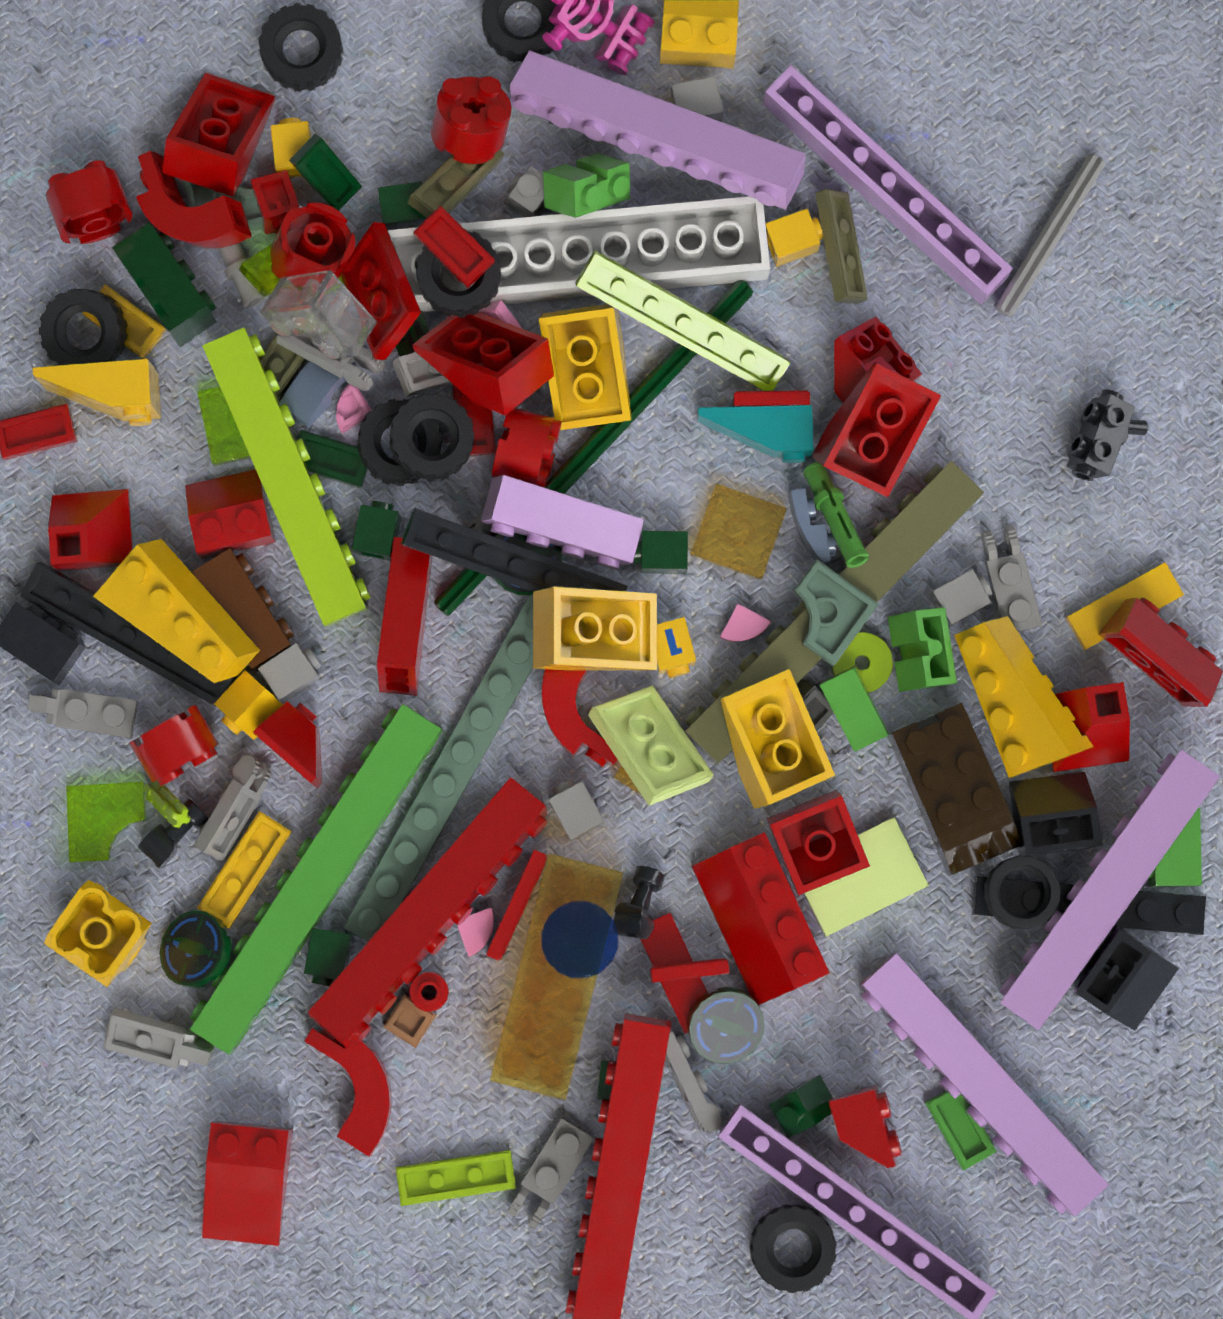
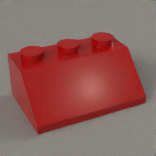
[1098,597,1223,707]

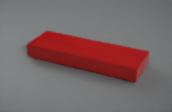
[486,849,548,961]
[640,913,708,1034]

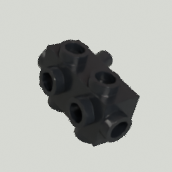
[1066,389,1148,481]

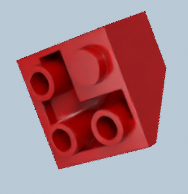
[834,316,922,403]
[48,489,133,571]
[1052,682,1130,772]
[829,1085,902,1168]

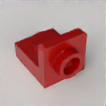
[251,170,300,235]

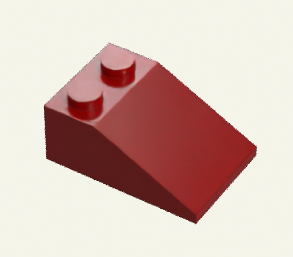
[162,72,276,197]
[413,312,554,416]
[811,362,942,497]
[202,1121,293,1246]

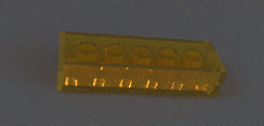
[490,853,624,1100]

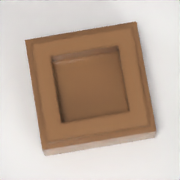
[383,994,437,1048]

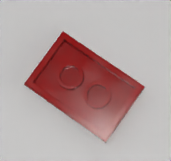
[341,222,421,360]

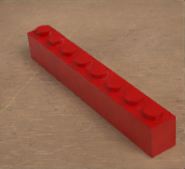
[307,777,548,1048]
[565,1013,671,1319]

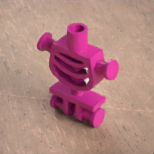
[542,0,655,75]

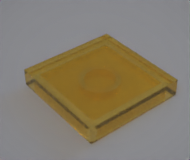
[690,483,787,581]

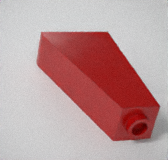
[377,537,433,696]

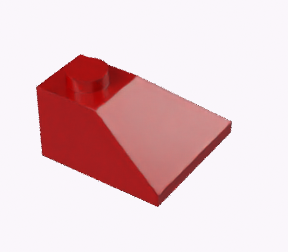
[253,701,323,789]

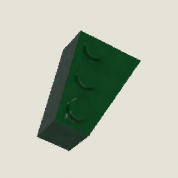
[112,222,217,347]

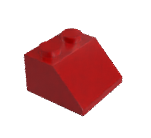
[185,469,276,559]
[766,789,870,895]

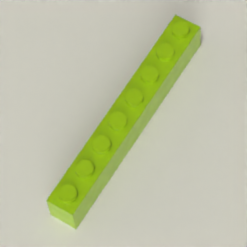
[202,327,371,627]

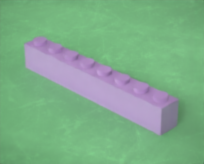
[510,50,805,210]
[763,65,1013,305]
[999,749,1220,1031]
[859,953,1109,1217]
[717,1104,997,1319]

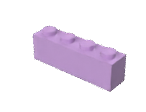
[481,475,644,569]

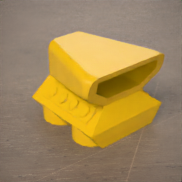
[44,879,152,987]

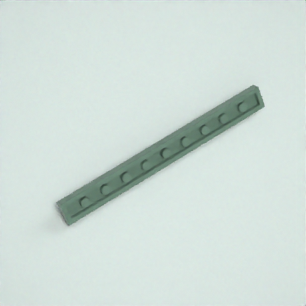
[343,595,533,942]

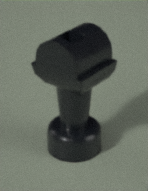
[138,798,209,869]
[613,866,665,939]

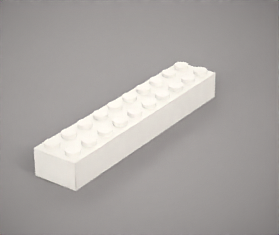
[388,196,770,312]

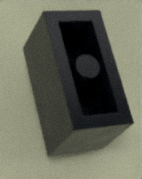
[0,602,85,686]

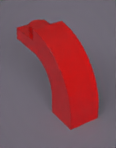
[136,150,252,249]
[542,669,618,768]
[304,1028,392,1157]

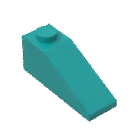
[697,405,814,463]

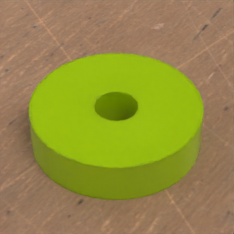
[831,632,893,693]

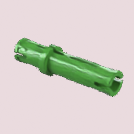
[803,462,869,568]

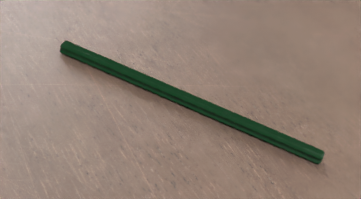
[434,280,753,616]

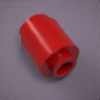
[409,971,449,1012]

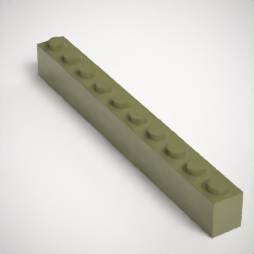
[685,461,984,766]

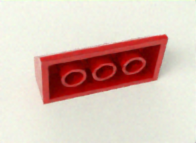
[691,832,830,1005]

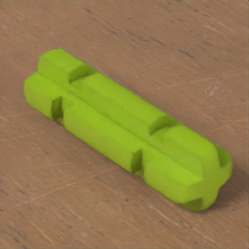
[143,780,191,828]

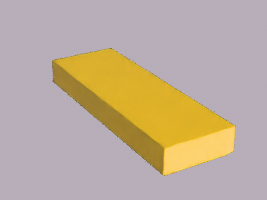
[1065,562,1184,651]
[197,811,292,929]

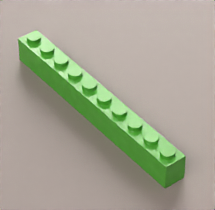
[190,704,443,1055]

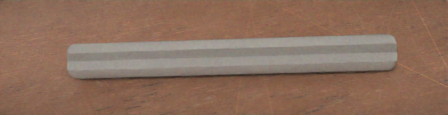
[996,154,1105,317]

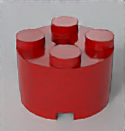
[431,76,512,164]
[46,160,133,244]
[270,202,355,294]
[492,408,562,488]
[129,704,219,786]

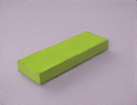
[395,1149,516,1206]

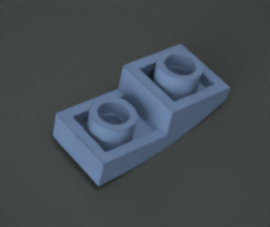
[279,361,355,428]
[788,488,836,567]

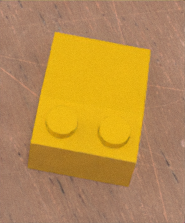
[660,0,739,69]
[539,304,631,430]
[33,359,161,426]
[533,587,657,671]
[720,669,835,809]

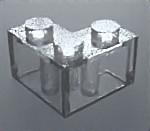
[260,270,377,359]

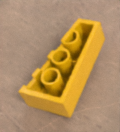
[93,539,260,683]
[954,616,1094,778]

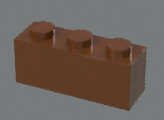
[191,548,295,673]

